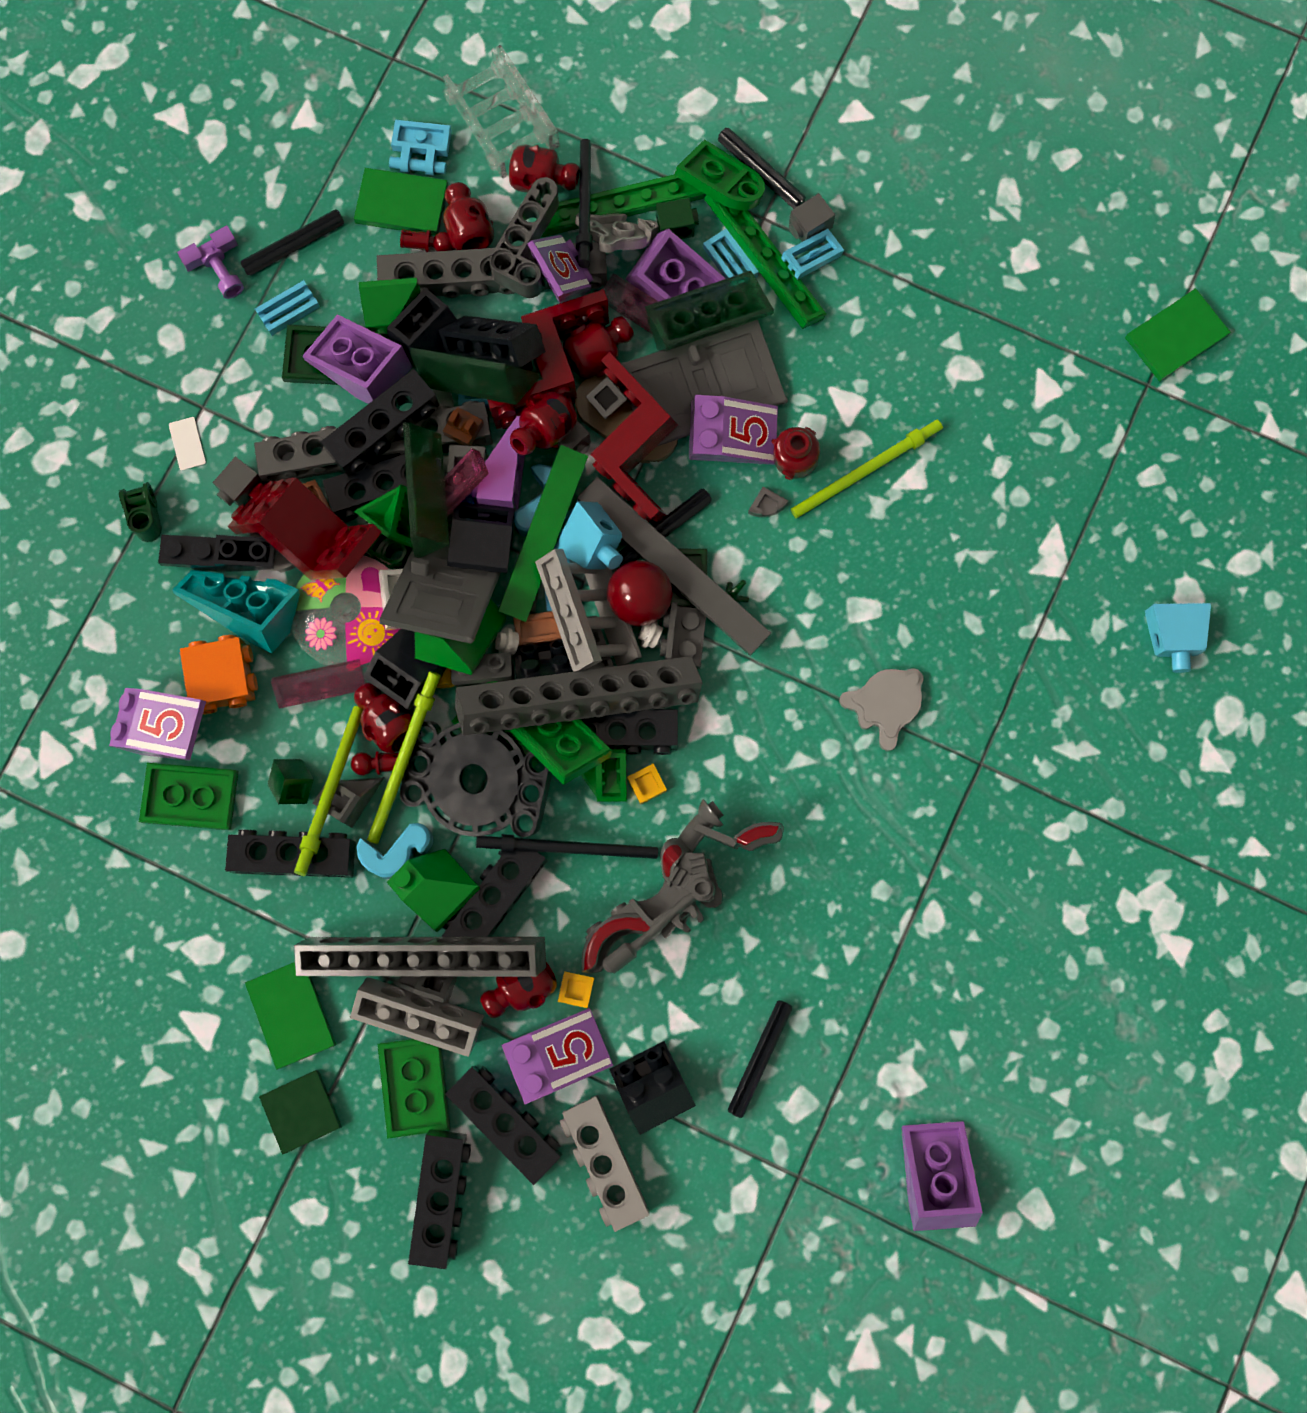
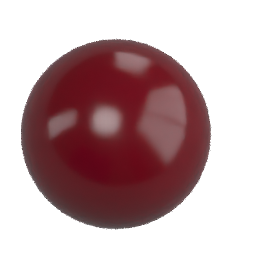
[607,560,672,626]

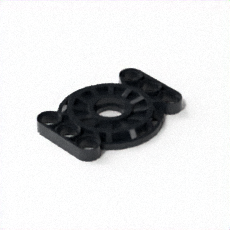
[400,721,552,837]

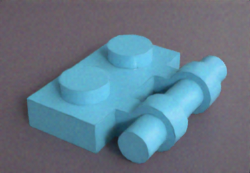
[389,120,452,176]

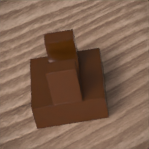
[443,407,484,446]

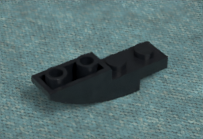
[158,534,276,572]

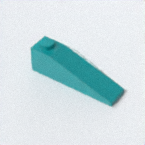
[172,570,300,653]

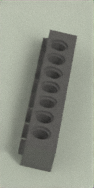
[377,242,608,298]
[254,401,493,483]
[455,656,703,736]
[294,937,546,977]

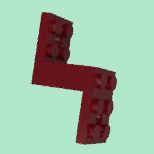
[487,289,610,429]
[590,352,678,523]
[228,478,381,580]

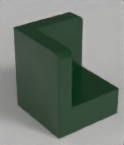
[268,759,314,804]

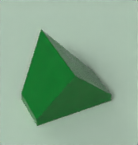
[354,484,427,548]
[581,749,627,802]

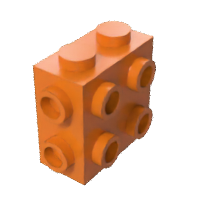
[180,635,258,714]

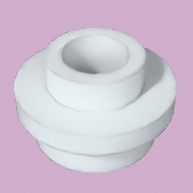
[638,622,663,649]
[495,627,519,656]

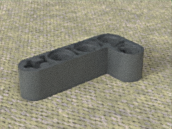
[489,177,559,298]

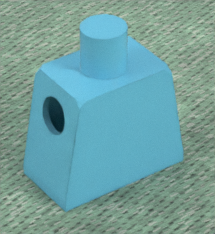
[554,501,623,570]
[1145,603,1211,673]

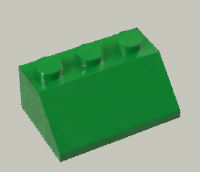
[415,599,506,675]

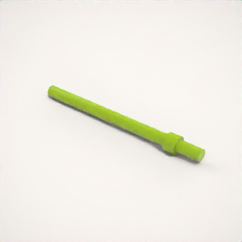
[791,419,943,519]
[367,671,441,844]
[294,706,364,876]

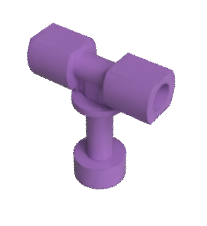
[177,225,244,299]

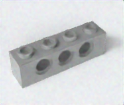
[350,977,484,1057]
[560,1095,650,1232]

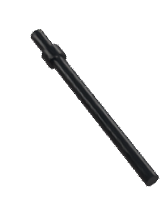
[576,139,593,268]
[475,834,658,859]

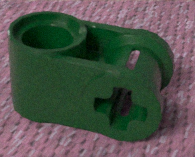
[119,482,162,542]
[364,523,411,569]

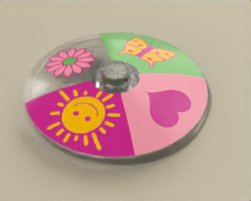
[291,555,400,670]

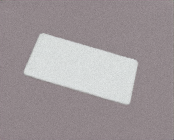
[169,417,206,470]

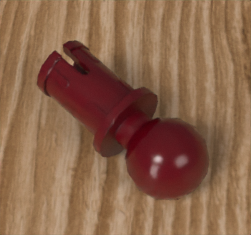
[400,229,454,252]
[350,751,399,776]

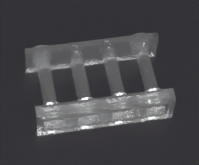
[443,45,560,179]

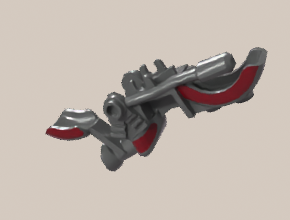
[581,799,784,974]

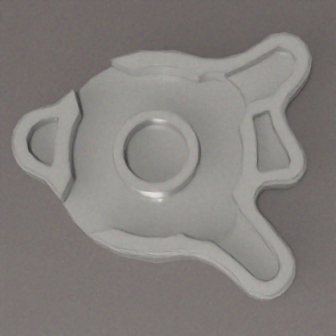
[575,213,659,253]
[839,668,924,751]

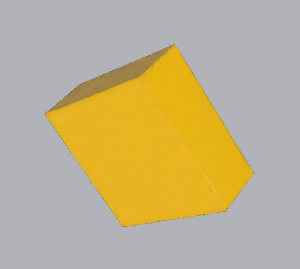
[627,763,667,805]
[557,971,595,1008]

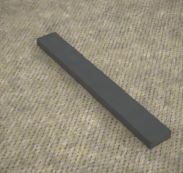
[577,477,771,656]

